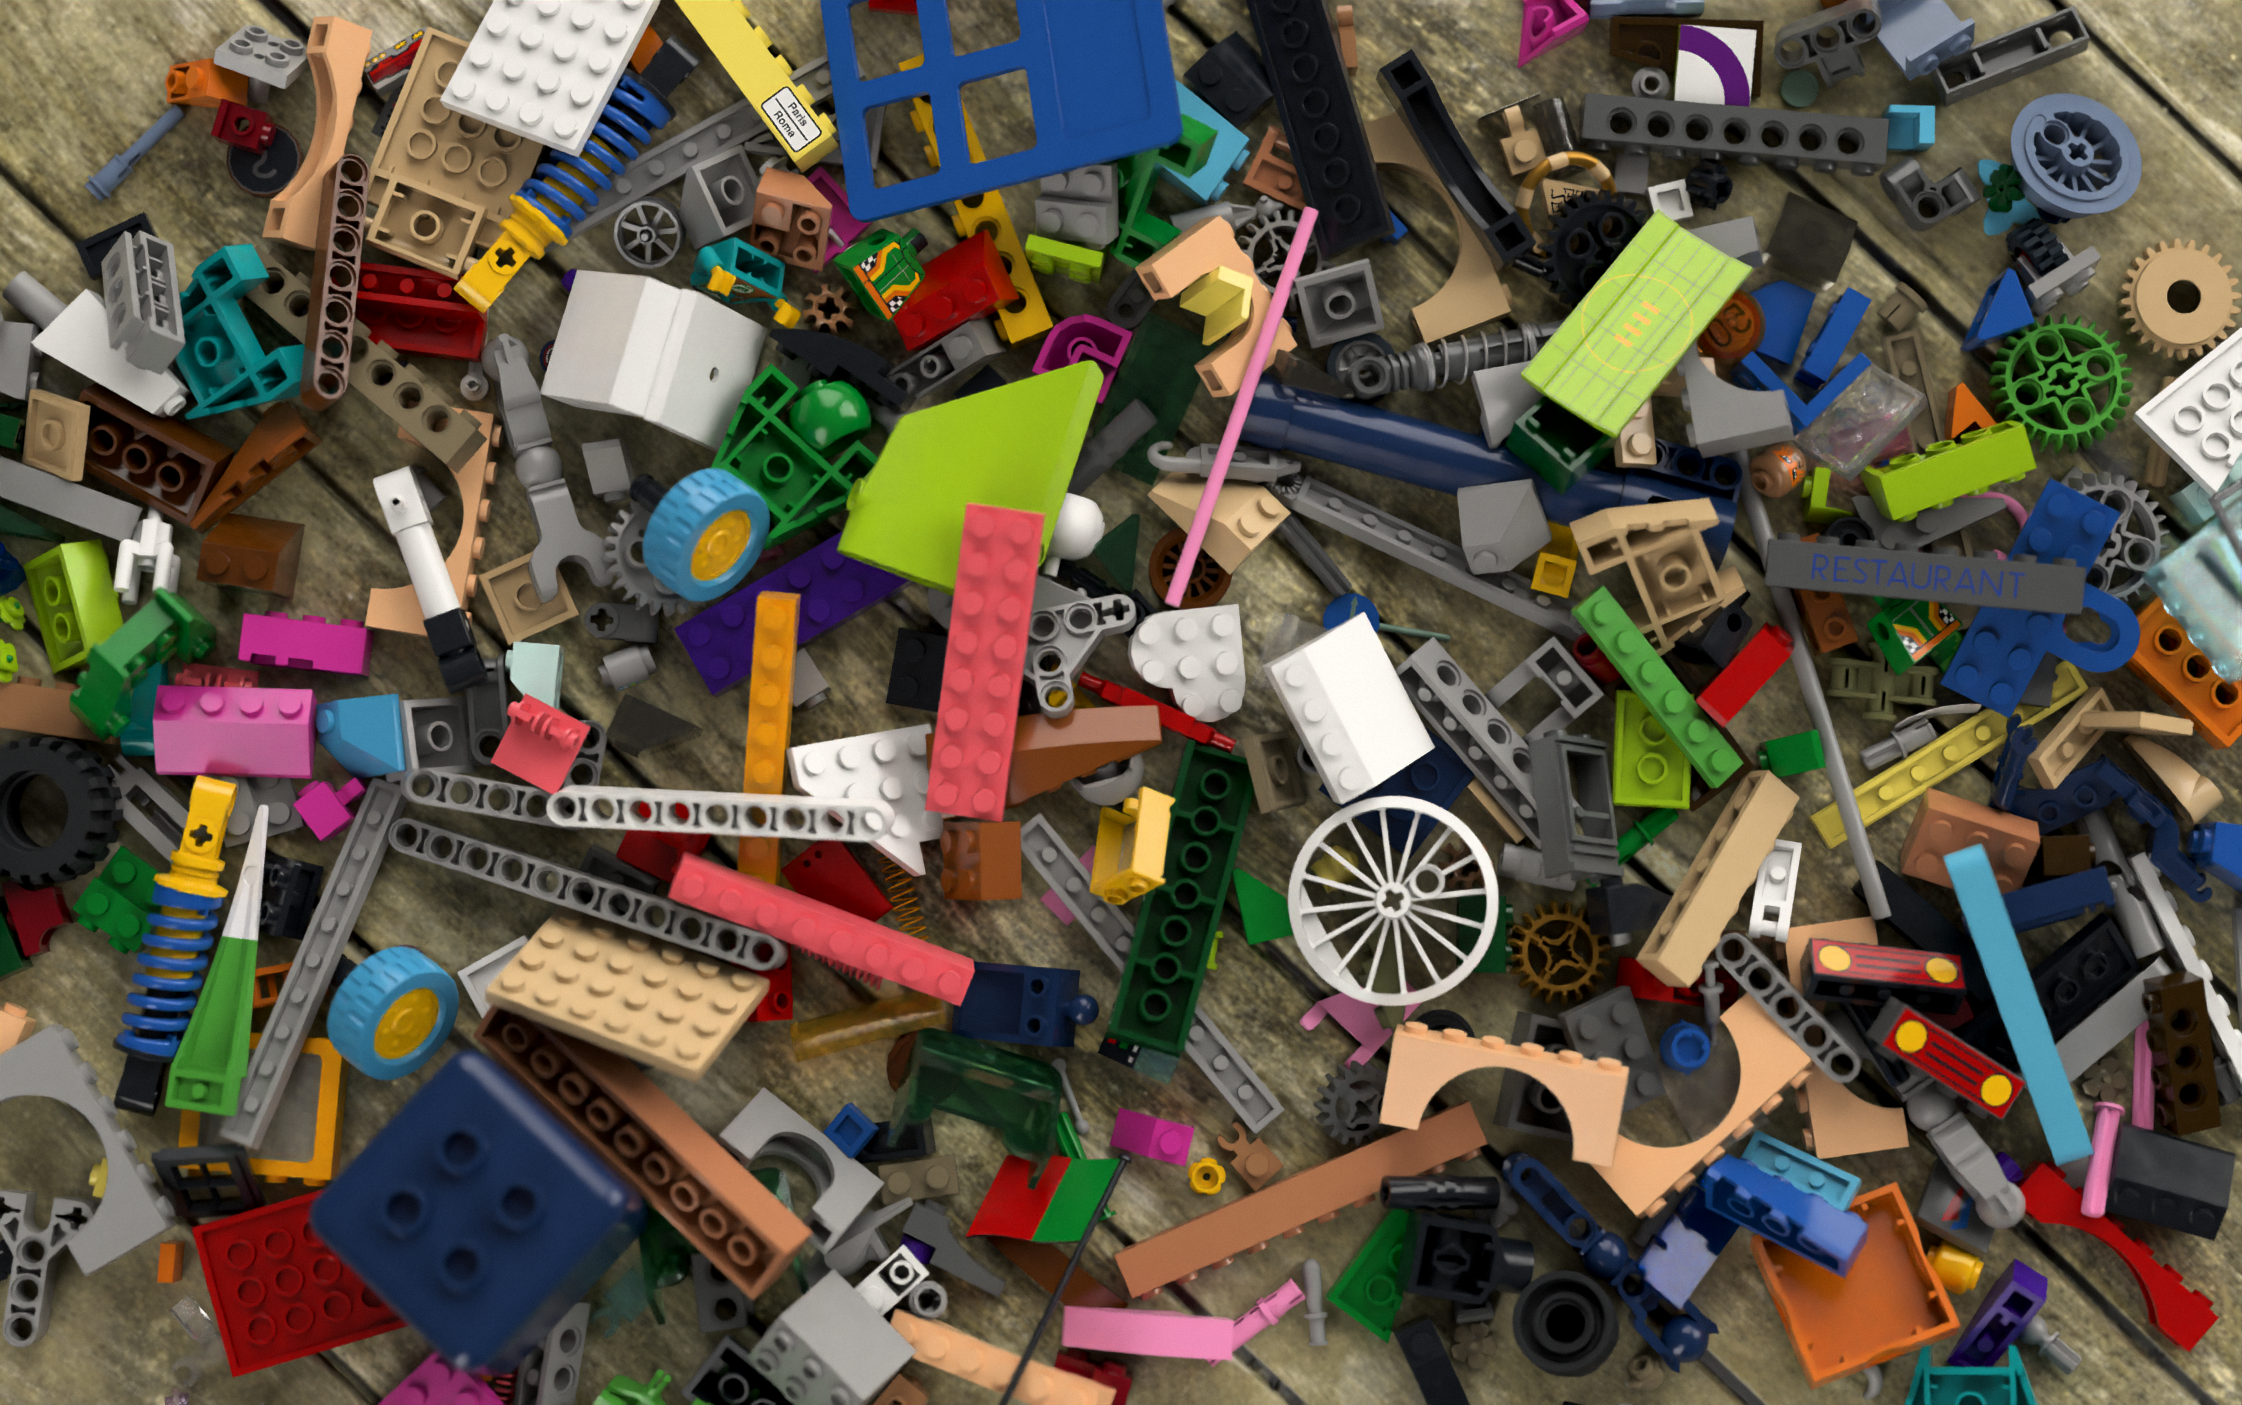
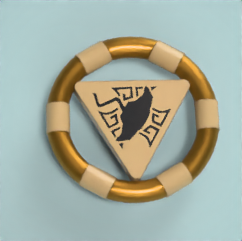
[1515,151,1617,257]

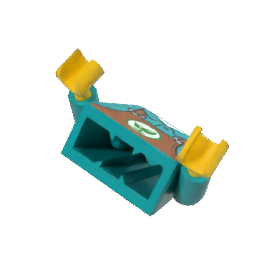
[690,237,801,329]

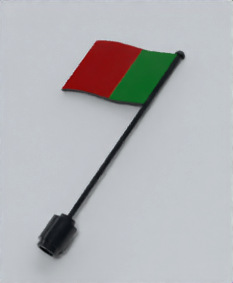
[965,1153,1132,1405]

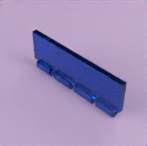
[1635,1161,1740,1310]

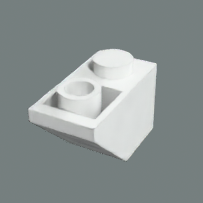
[854,1244,930,1316]

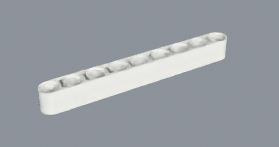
[546,785,895,842]

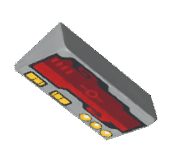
[364,26,427,97]

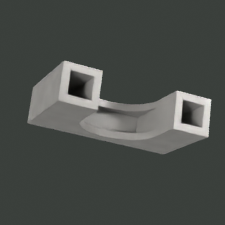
[716,1087,884,1256]

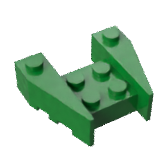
[1108,114,1219,268]
[711,363,878,551]
[69,586,217,742]

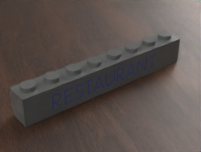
[1764,532,2086,615]

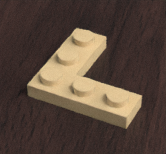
[1614,357,1716,469]

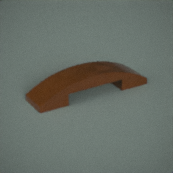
[985,1237,1128,1308]

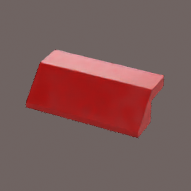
[331,262,488,363]

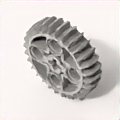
[2062,472,2171,613]

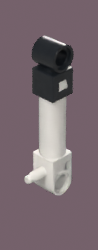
[373,465,489,694]

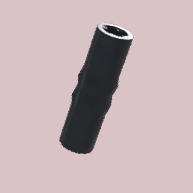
[1380,1174,1501,1211]

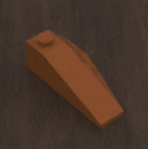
[189,400,323,534]

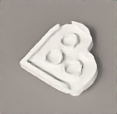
[1128,604,1246,722]

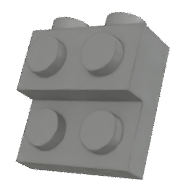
[1035,161,1119,250]
[206,776,307,849]

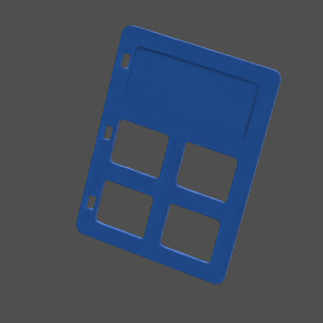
[820,0,1183,223]

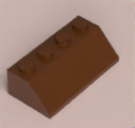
[77,382,235,527]

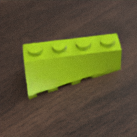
[1857,420,2037,523]

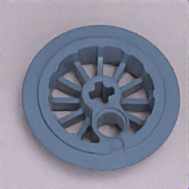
[2011,93,2142,218]

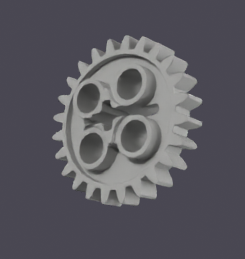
[602,500,703,617]

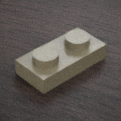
[878,1154,960,1204]

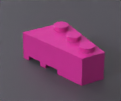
[238,611,374,677]

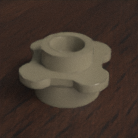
[1627,1350,1665,1391]

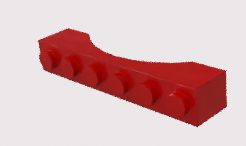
[2015,1160,2219,1352]

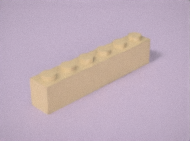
[1636,770,1800,987]

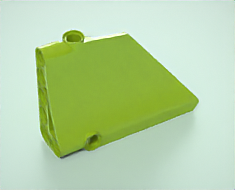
[837,360,1104,597]

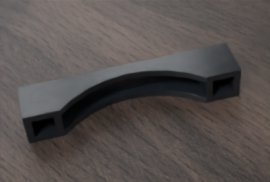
[1376,49,1537,271]

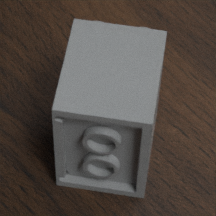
[747,1269,917,1405]

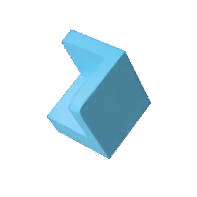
[1882,105,1935,151]

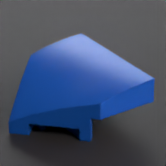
[1744,280,1816,365]

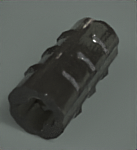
[1532,96,1586,180]

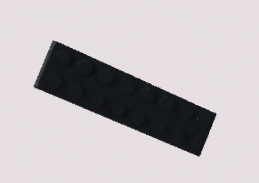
[1246,0,1396,260]

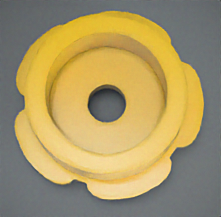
[1188,1157,1226,1196]

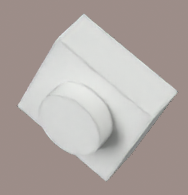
[1646,179,1694,222]

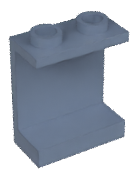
[1858,0,1975,81]

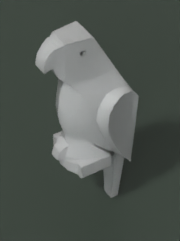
[797,1196,913,1295]

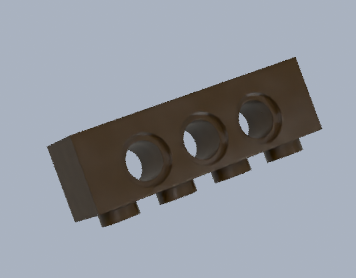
[2141,970,2222,1136]

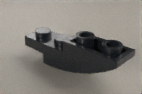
[768,328,916,411]

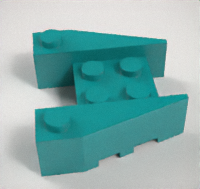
[174,244,305,420]
[1905,1345,2038,1405]

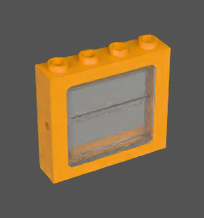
[178,1031,349,1186]

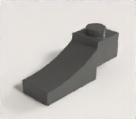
[902,1198,1007,1297]

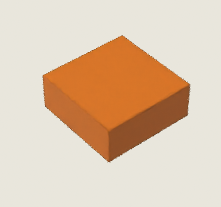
[157,1240,185,1283]

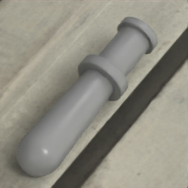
[1302,1259,1328,1346]

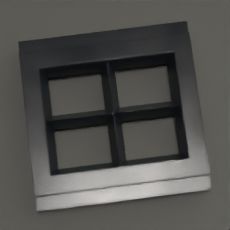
[151,1144,268,1219]

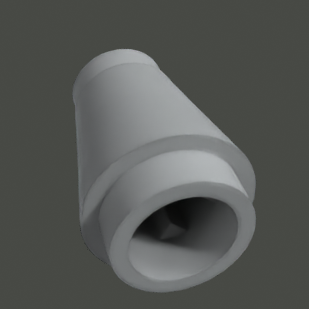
[909,1281,947,1320]

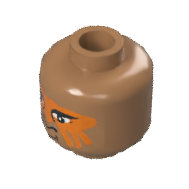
[1749,442,1806,498]

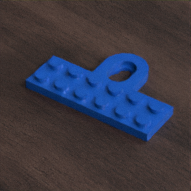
[1940,477,2140,718]

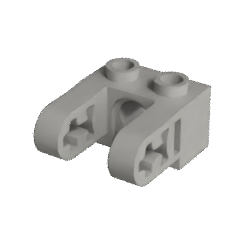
[1484,635,1605,746]

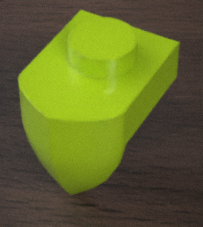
[1800,467,1853,524]

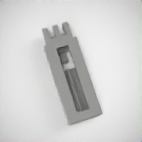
[106,752,227,863]

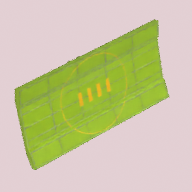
[1521,209,1753,438]

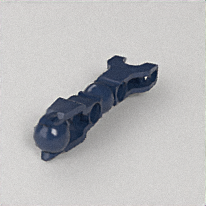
[1500,1151,1719,1373]

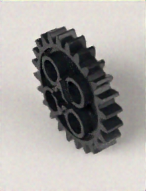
[1537,189,1647,309]

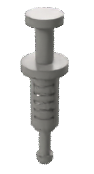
[1698,958,1724,1047]

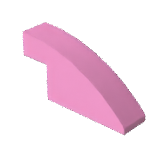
[1061,1306,1234,1360]

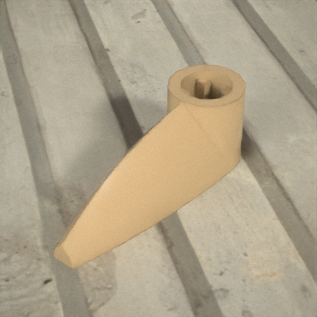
[2122,734,2224,826]

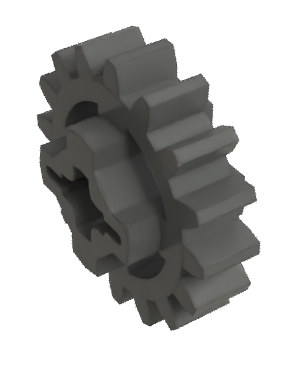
[1314,1060,1387,1146]

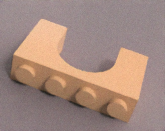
[1135,215,1297,398]

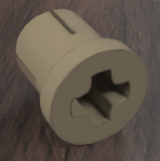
[1877,282,1928,333]

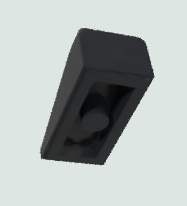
[854,1115,936,1164]

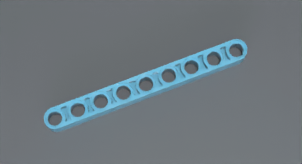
[1943,843,2094,1167]

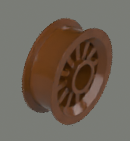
[1149,527,1233,610]

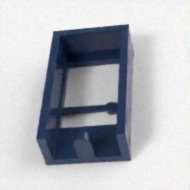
[1961,866,2116,938]

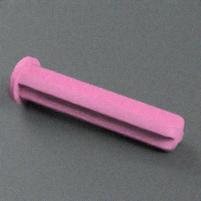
[2131,1020,2155,1130]
[2081,1102,2125,1218]

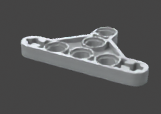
[1023,594,1137,718]

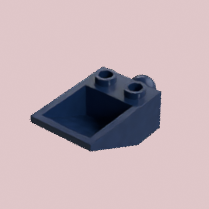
[951,961,1099,1047]

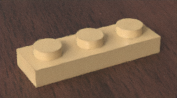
[2027,687,2115,789]

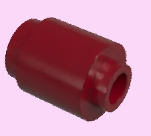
[1573,632,1621,684]

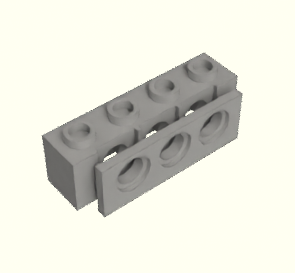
[101,230,185,375]

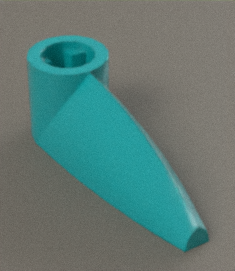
[120,660,169,757]

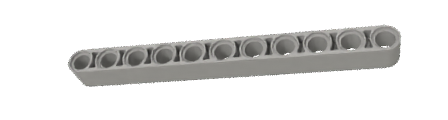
[389,818,788,970]

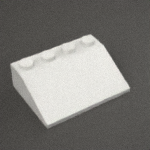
[1262,612,1435,804]

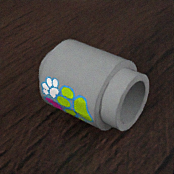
[598,644,658,693]

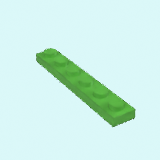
[1571,585,1744,788]

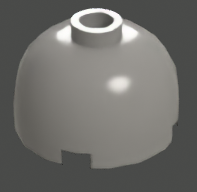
[1069,753,1145,806]

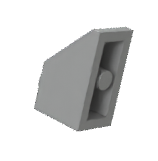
[582,438,634,503]

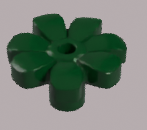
[1983,164,2025,213]

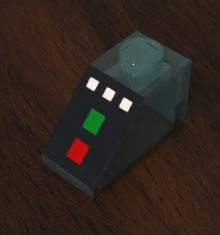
[1098,1037,1181,1085]

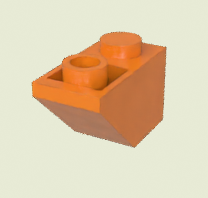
[165,58,249,108]

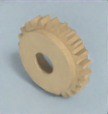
[2116,239,2242,361]

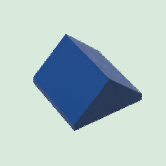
[1960,268,2035,352]

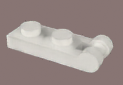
[1748,839,1802,943]

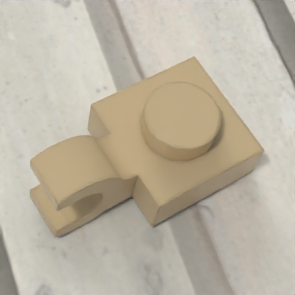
[1499,105,1546,178]

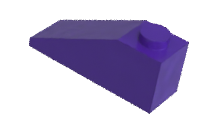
[1947,1258,2048,1367]

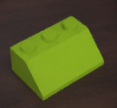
[23,539,124,674]

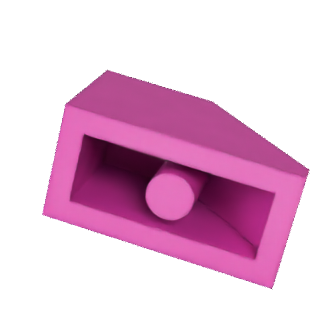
[1110,1107,1194,1166]

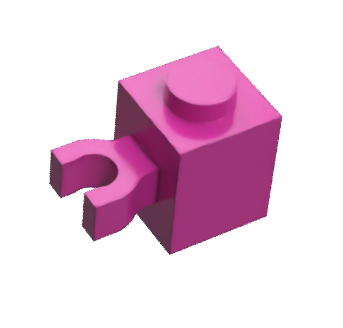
[293,777,368,842]

